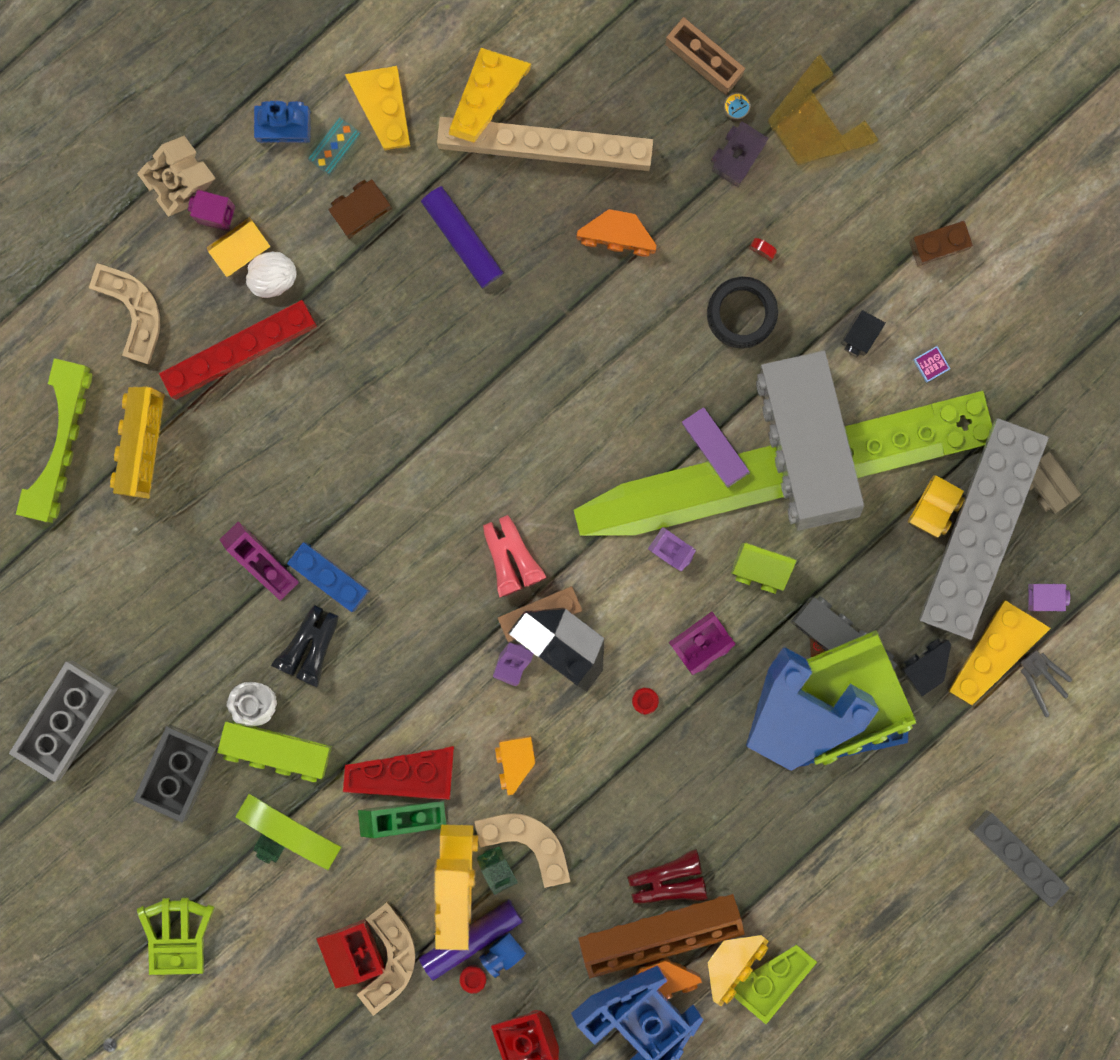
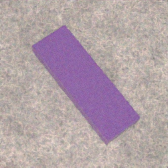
[682,407,749,488]

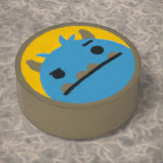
[723,93,750,121]

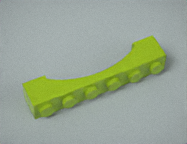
[16,358,92,523]

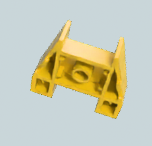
[435,825,478,950]

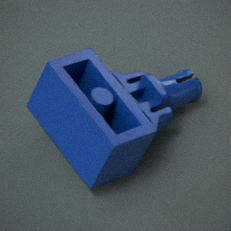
[254,101,311,143]

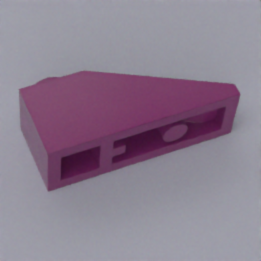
[219,521,299,601]

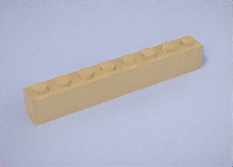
[437,117,653,171]

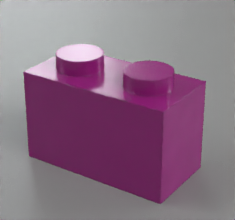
[188,190,236,232]

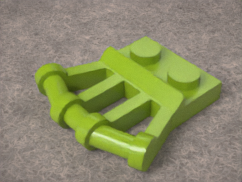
[137,898,215,975]

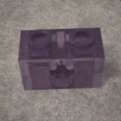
[711,122,769,187]

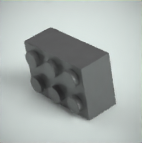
[133,725,219,823]

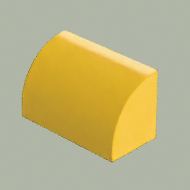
[206,217,270,277]

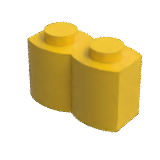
[908,475,965,538]

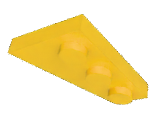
[345,66,410,150]

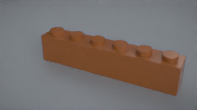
[578,894,745,979]

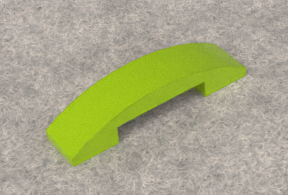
[235,793,341,870]

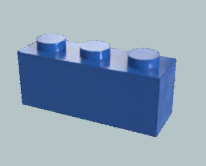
[287,542,370,612]

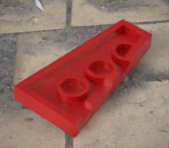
[343,746,454,800]

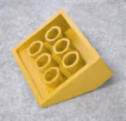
[110,387,165,499]

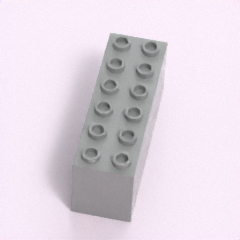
[756,351,864,531]

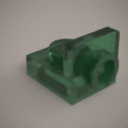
[477,846,518,895]

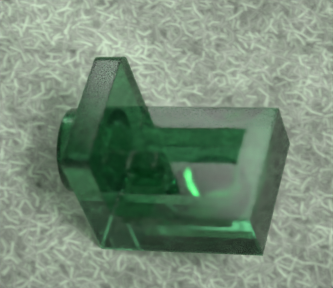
[253,834,285,864]

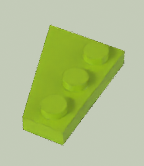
[734,944,817,1024]

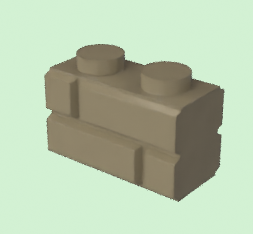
[1029,451,1081,514]

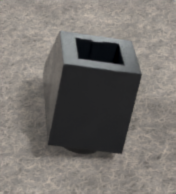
[900,638,951,697]

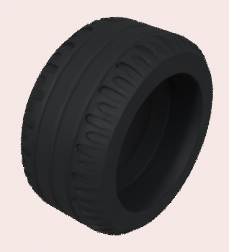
[707,276,778,349]

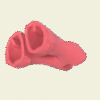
[483,515,547,598]

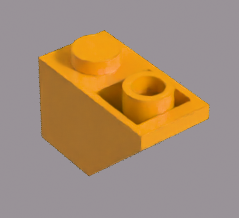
[495,735,536,795]

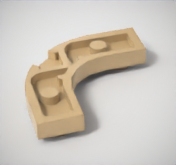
[89,263,160,365]
[474,813,570,888]
[357,901,415,1016]

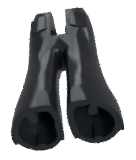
[271,604,339,687]

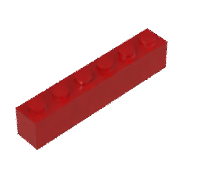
[159,300,317,399]

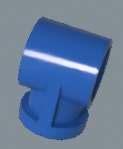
[479,932,526,978]

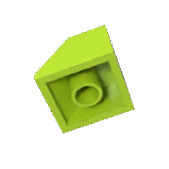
[731,543,796,594]

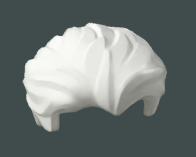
[246,252,297,298]
[227,682,277,727]

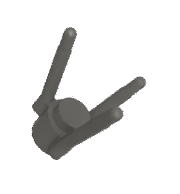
[1020,650,1072,717]

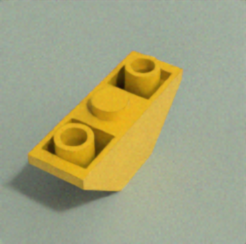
[708,935,769,1006]

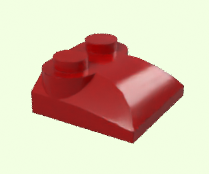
[491,1010,559,1060]

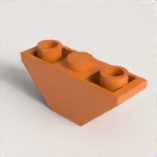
[576,209,657,257]
[635,957,702,1000]

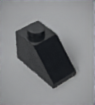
[840,310,886,357]

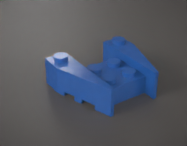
[571,965,703,1060]

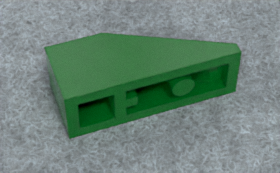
[358,801,446,838]

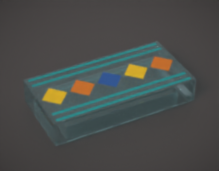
[308,117,362,176]

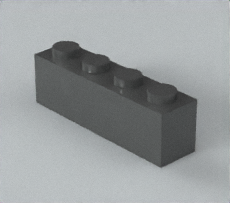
[791,596,897,669]
[968,810,1070,907]

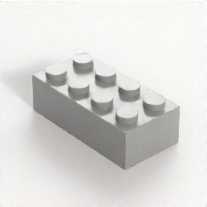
[9,660,118,782]

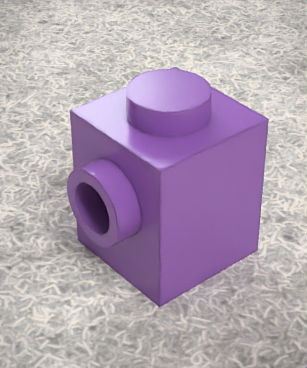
[1028,584,1070,611]

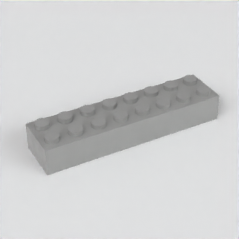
[919,418,1049,640]

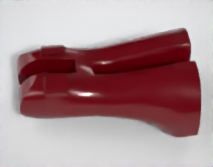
[627,849,708,904]

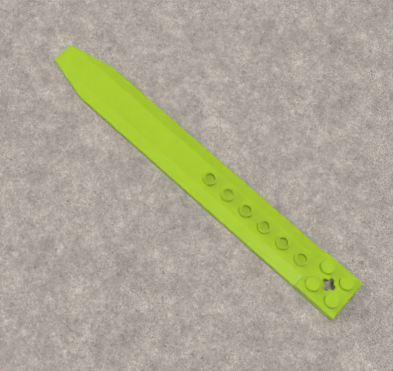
[574,391,992,536]

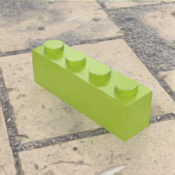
[217,720,332,782]

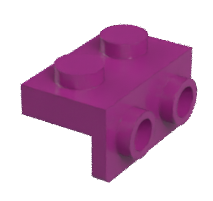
[669,611,736,675]

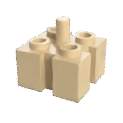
[137,136,216,217]

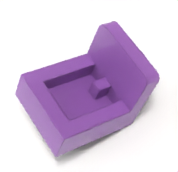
[648,527,696,571]
[493,642,534,686]

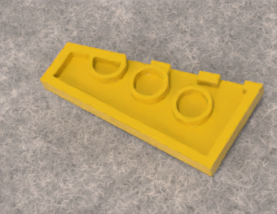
[448,48,531,143]
[948,600,1051,705]

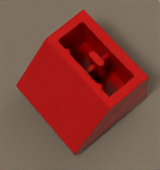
[316,919,385,989]

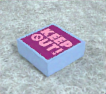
[913,346,950,383]

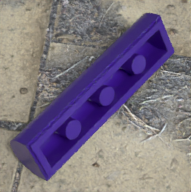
[421,186,504,289]
[419,899,523,981]

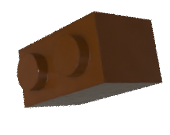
[328,179,392,239]
[909,220,973,267]

